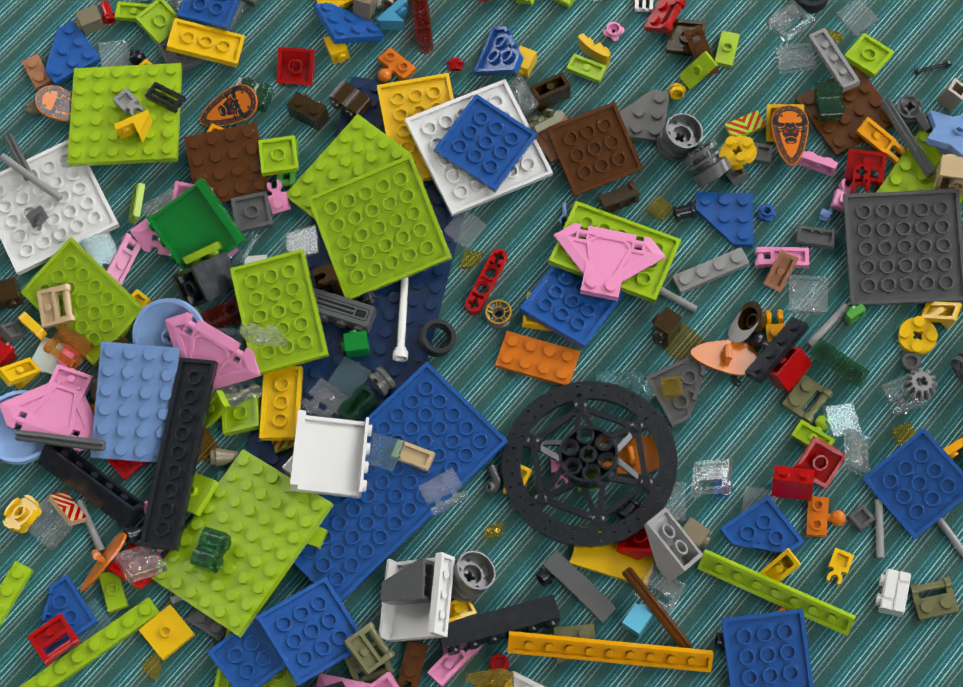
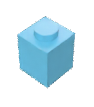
[622,603,653,638]

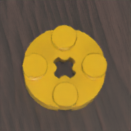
[719,136,757,170]
[898,316,938,356]
[3,495,42,534]

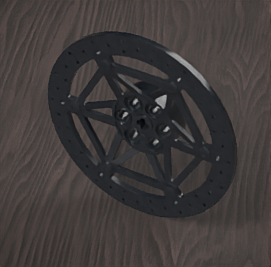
[502,381,678,548]

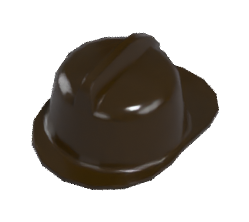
[728,301,766,343]

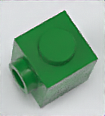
[341,330,370,358]

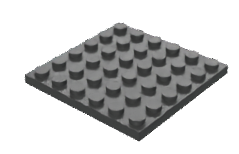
[843,189,963,307]

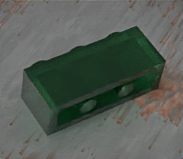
[810,338,870,388]

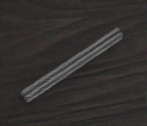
[881,99,935,177]
[15,430,106,451]

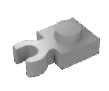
[113,88,144,117]

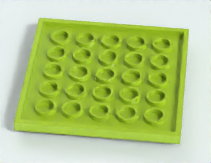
[67,63,183,167]
[308,154,452,300]

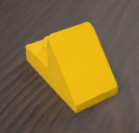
[114,110,153,143]
[921,301,962,330]
[0,357,41,390]
[759,548,801,582]
[449,600,477,623]

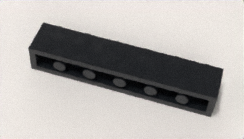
[38,444,145,528]
[438,595,561,655]

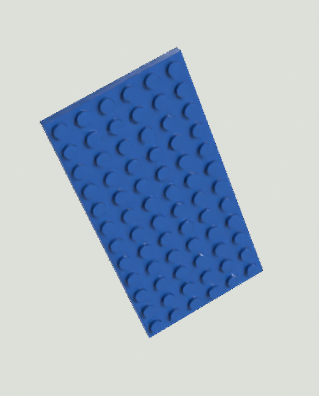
[294,362,508,603]

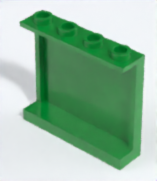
[146,178,247,272]

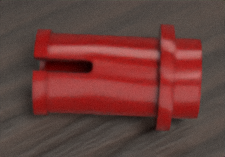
[99,1,115,24]

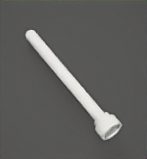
[392,277,408,362]

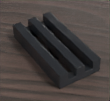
[145,82,186,113]

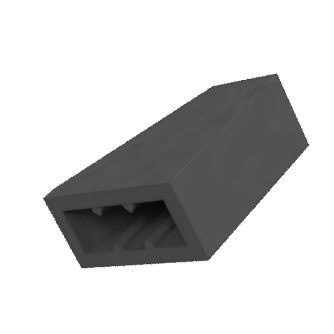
[380,558,434,605]

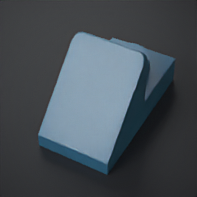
[376,0,409,30]

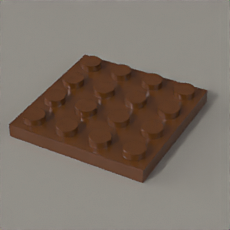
[795,66,893,158]
[546,101,643,197]
[184,122,271,204]

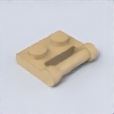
[37,284,76,329]

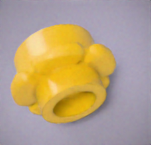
[668,83,686,100]

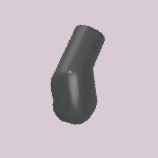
[485,465,502,494]

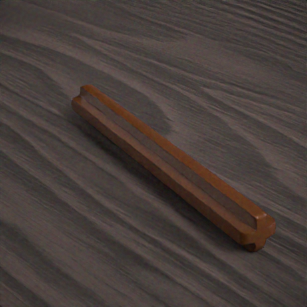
[622,567,692,648]

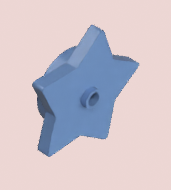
[925,110,963,157]

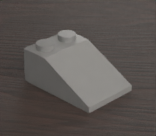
[644,507,703,583]

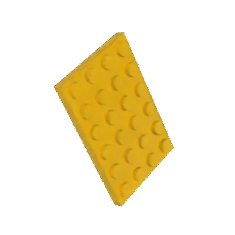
[377,73,454,182]

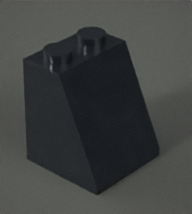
[172,251,234,307]

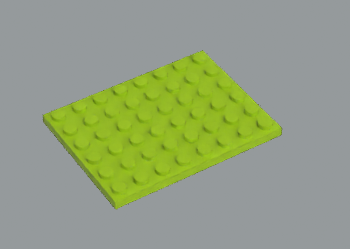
[151,449,334,638]

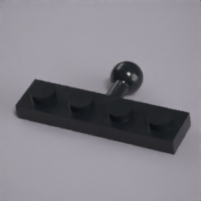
[745,317,809,383]

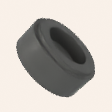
[901,352,921,373]

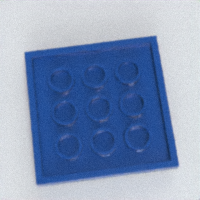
[434,94,538,193]
[519,266,624,350]
[862,427,963,540]
[256,577,359,687]
[721,609,814,687]

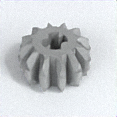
[903,368,938,402]

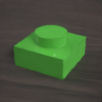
[844,303,866,326]

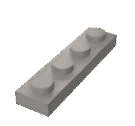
[808,28,860,92]
[672,247,749,295]

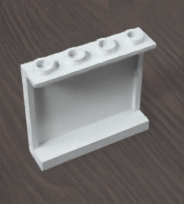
[289,410,372,498]
[379,552,455,642]

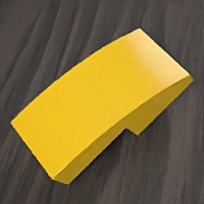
[577,33,611,66]

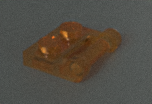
[43,323,95,370]

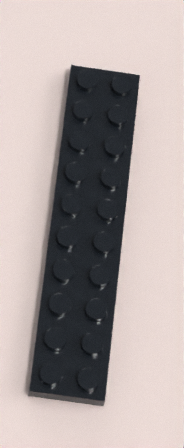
[139,357,218,552]

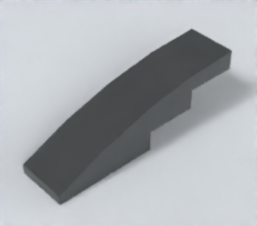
[542,551,617,624]

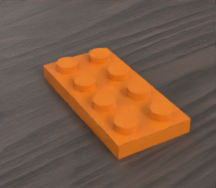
[495,331,580,386]

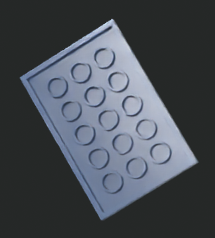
[90,341,180,463]

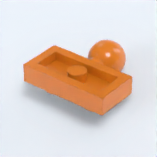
[377,47,416,83]
[806,496,846,538]

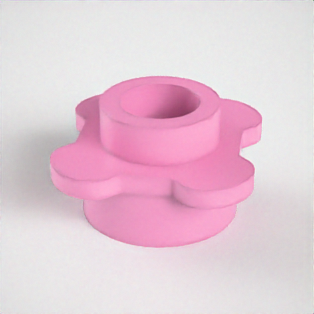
[603,22,625,41]

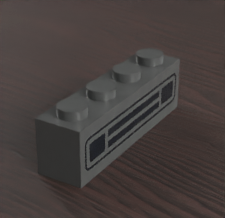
[313,288,377,334]

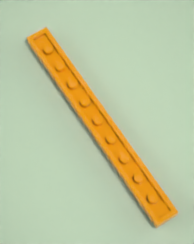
[507,631,714,672]

